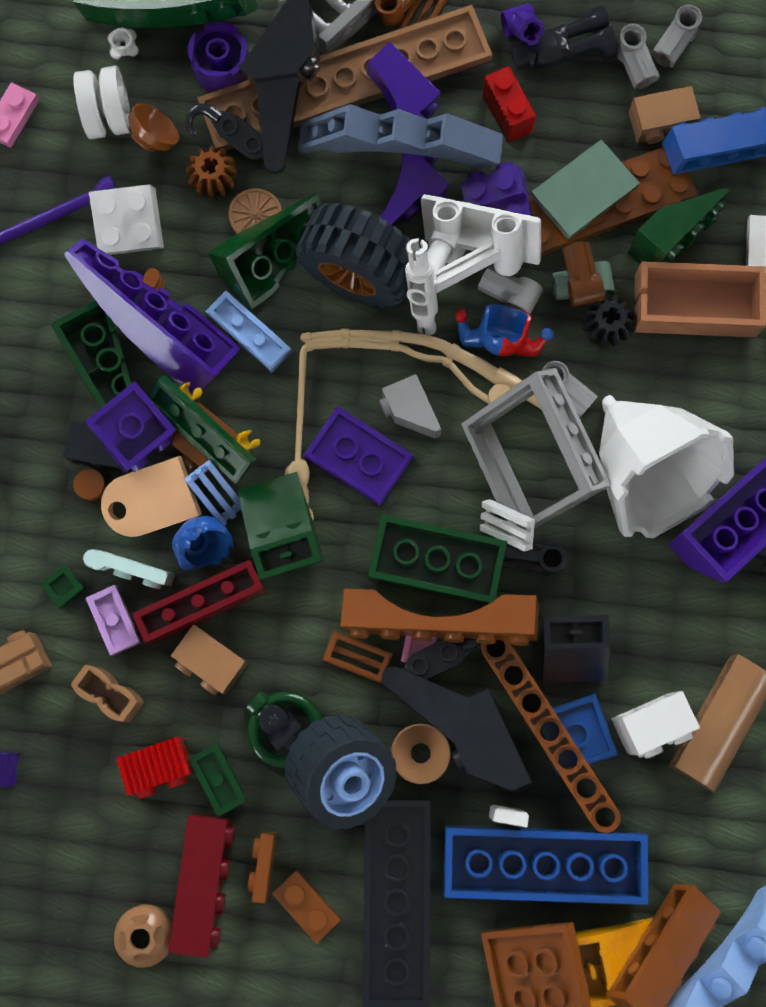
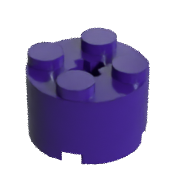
[188,22,249,92]

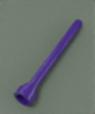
[0,175,116,245]

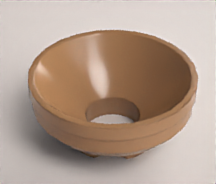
[391,724,450,784]
[114,904,172,967]

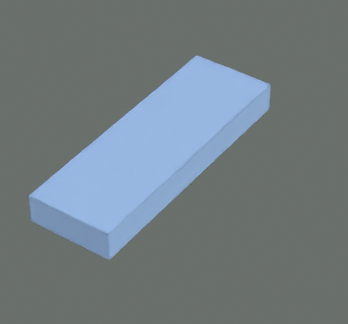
[205,291,292,373]

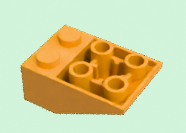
[576,917,654,1007]

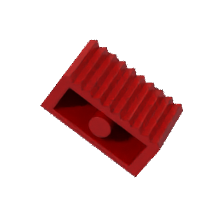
[483,66,536,142]
[116,736,194,800]

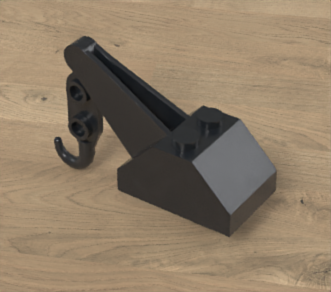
[185,0,321,174]
[382,611,534,794]

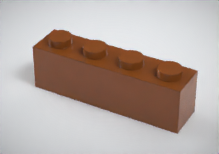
[606,884,721,1007]

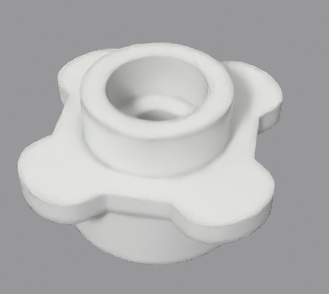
[108,28,139,59]

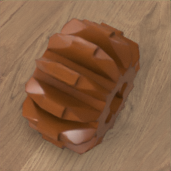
[186,145,238,199]

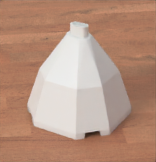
[599,395,734,538]

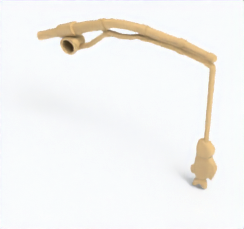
[284,328,542,520]

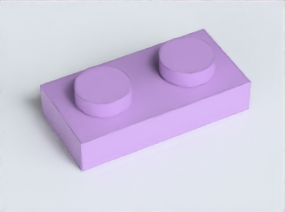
[86,584,142,656]

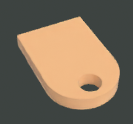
[101,456,202,537]

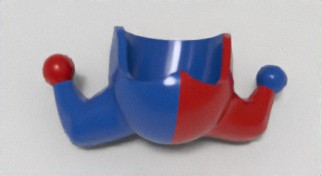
[455,304,554,357]

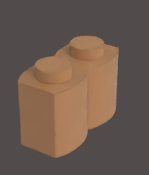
[71,665,145,722]

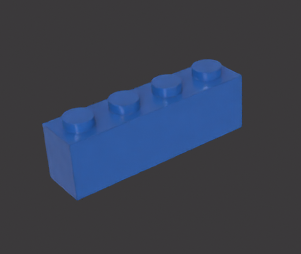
[662,107,766,175]

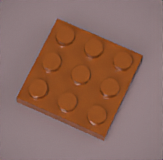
[481,922,592,1007]

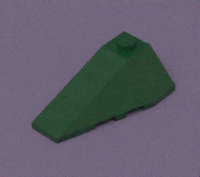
[208,193,322,310]

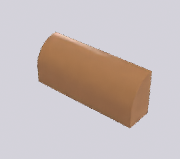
[668,654,766,793]

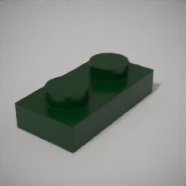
[188,743,248,817]

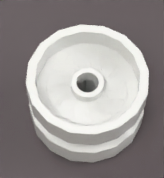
[74,66,131,140]

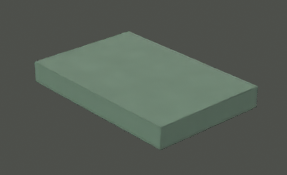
[530,140,640,240]

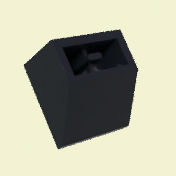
[539,615,610,683]

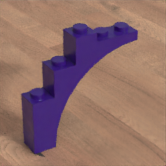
[367,41,450,227]

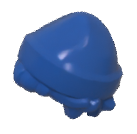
[172,516,234,570]

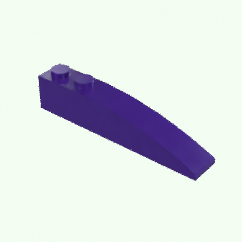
[64,238,241,395]
[668,457,766,584]

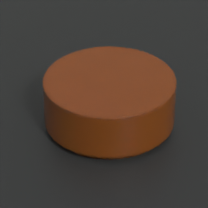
[73,469,107,501]

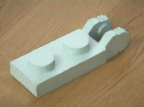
[83,549,175,590]

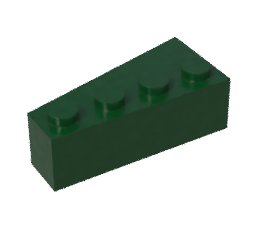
[51,300,131,409]

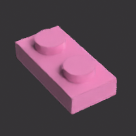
[0,82,39,148]

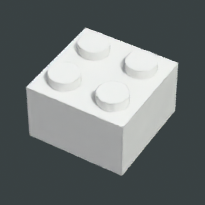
[89,184,164,255]
[611,691,700,759]

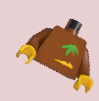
[171,382,261,476]

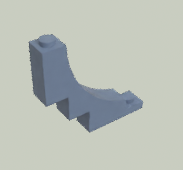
[298,104,503,169]

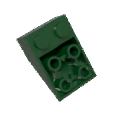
[628,188,729,264]
[238,472,325,580]

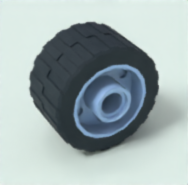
[285,714,397,830]

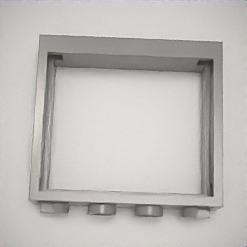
[461,368,611,530]

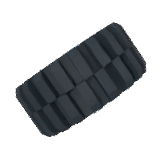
[296,203,411,308]

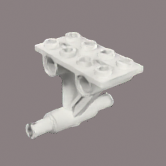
[405,194,541,336]

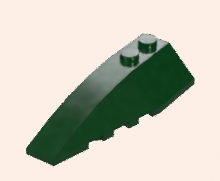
[72,0,258,28]

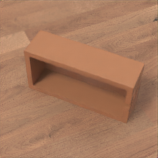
[634,262,766,338]

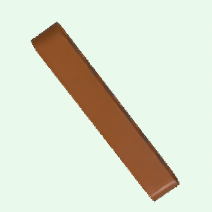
[481,640,620,833]

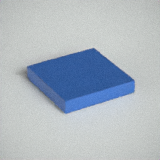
[540,693,618,776]

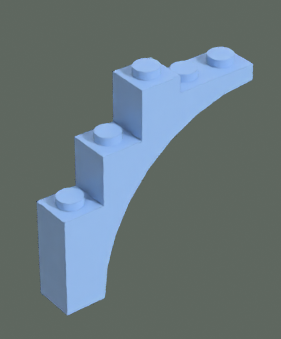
[666,885,766,1007]

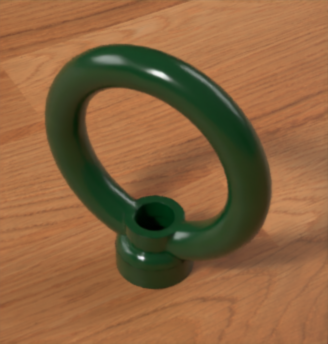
[244,690,322,770]

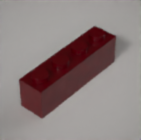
[132,560,267,646]
[168,813,235,958]

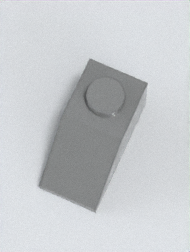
[379,374,441,439]

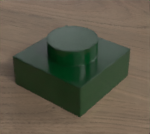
[40,564,87,609]

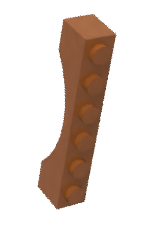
[340,589,539,646]

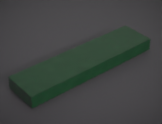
[148,376,256,484]

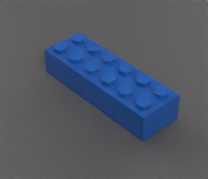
[443,825,648,905]

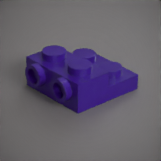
[461,162,532,216]
[84,381,176,472]

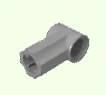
[651,5,702,68]
[616,24,659,90]
[478,265,543,314]
[542,361,598,418]

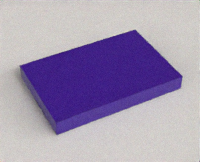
[303,406,414,507]

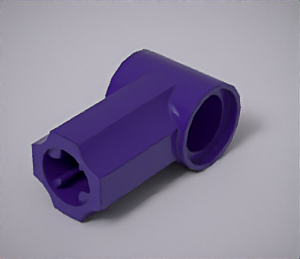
[500,3,545,46]

